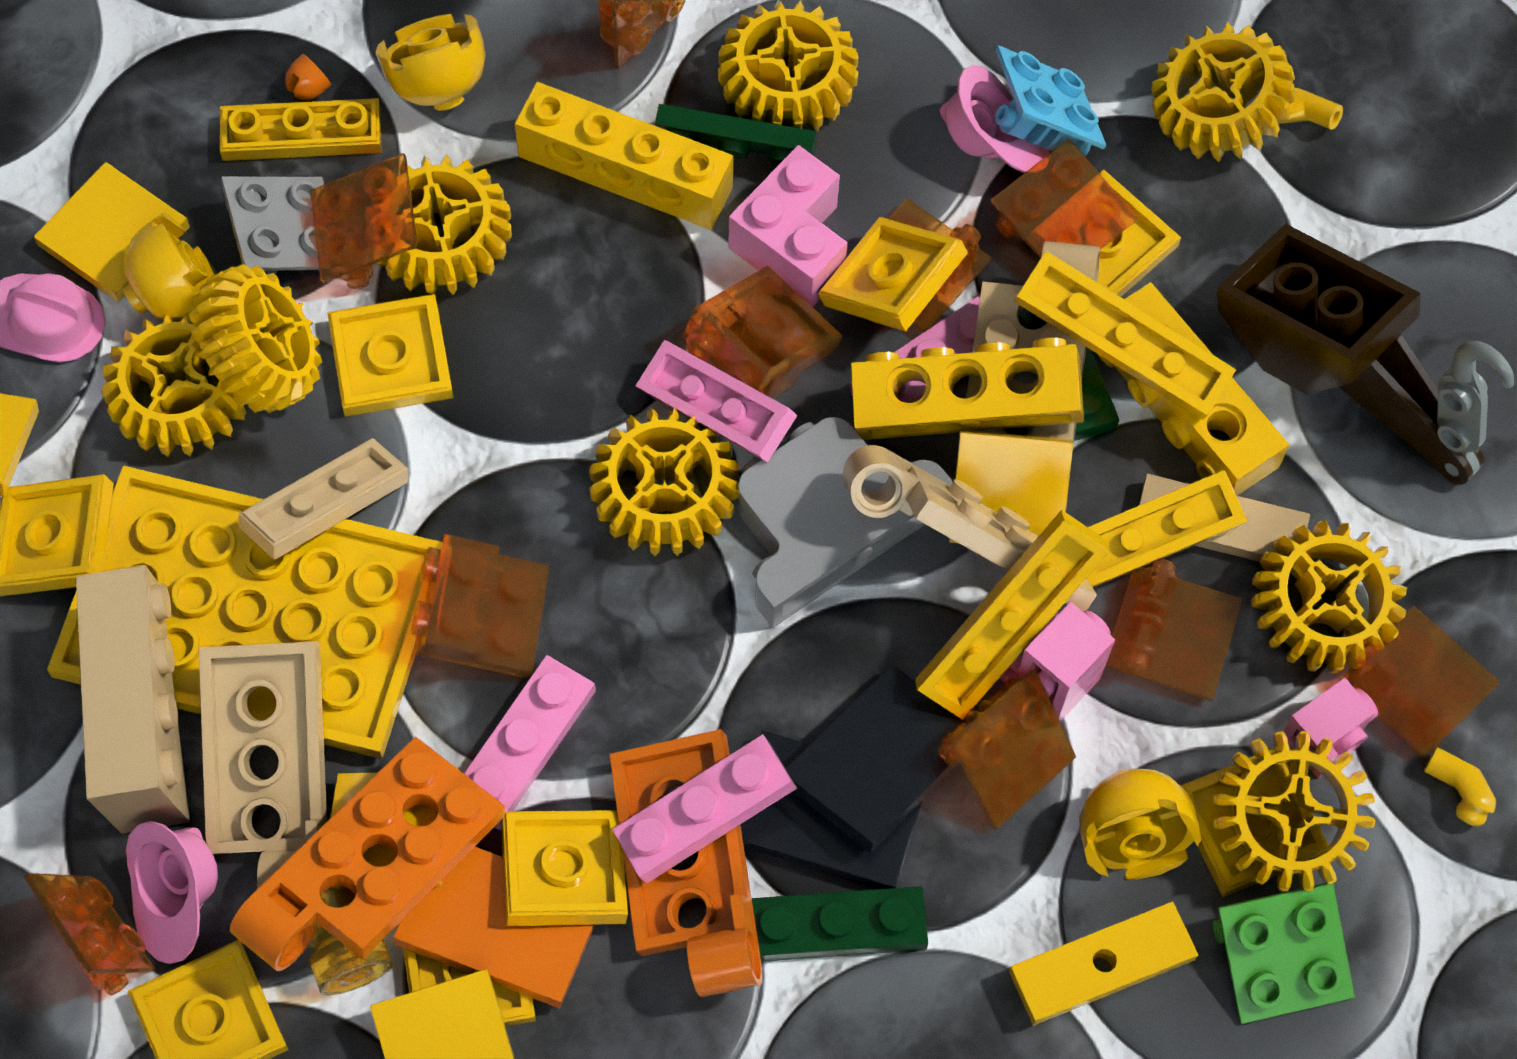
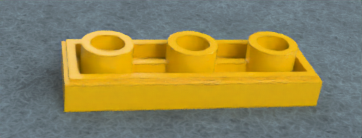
[220,98,382,161]
[1009,901,1198,1026]

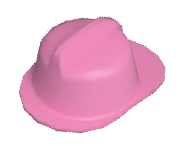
[940,65,1050,174]
[0,273,106,363]
[126,821,218,964]

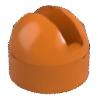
[285,54,332,101]

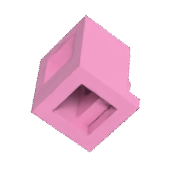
[1283,678,1378,778]

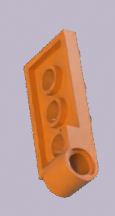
[610,729,762,997]
[230,737,505,971]

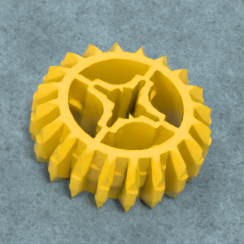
[718,0,859,132]
[1151,22,1296,162]
[366,154,512,295]
[189,264,323,413]
[101,313,246,457]
[589,407,739,556]
[1251,520,1407,674]
[1212,731,1375,891]

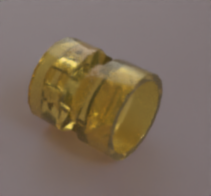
[306,886,394,996]

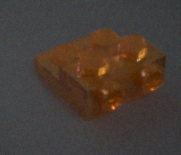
[683,265,843,399]
[411,534,550,678]

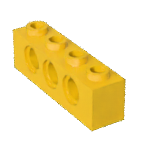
[515,82,733,230]
[1098,282,1290,496]
[851,338,1084,440]

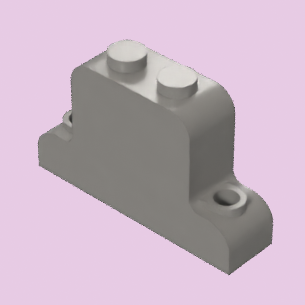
[738,417,953,628]

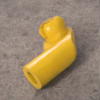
[1278,88,1343,130]
[1423,747,1496,827]

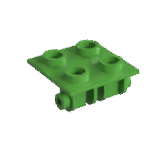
[1212,883,1355,1024]

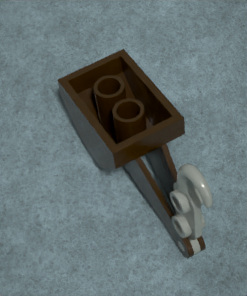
[1217,223,1514,485]

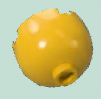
[375,14,486,111]
[122,213,217,322]
[1079,768,1201,880]

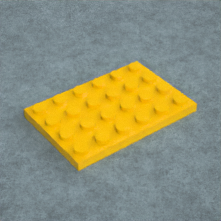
[47,466,448,759]

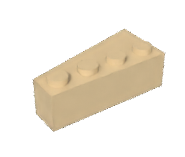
[76,565,191,834]

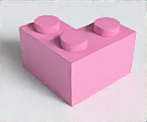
[728,145,848,310]
[1000,602,1115,726]

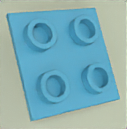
[995,45,1107,159]

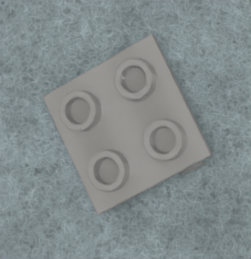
[220,176,347,275]

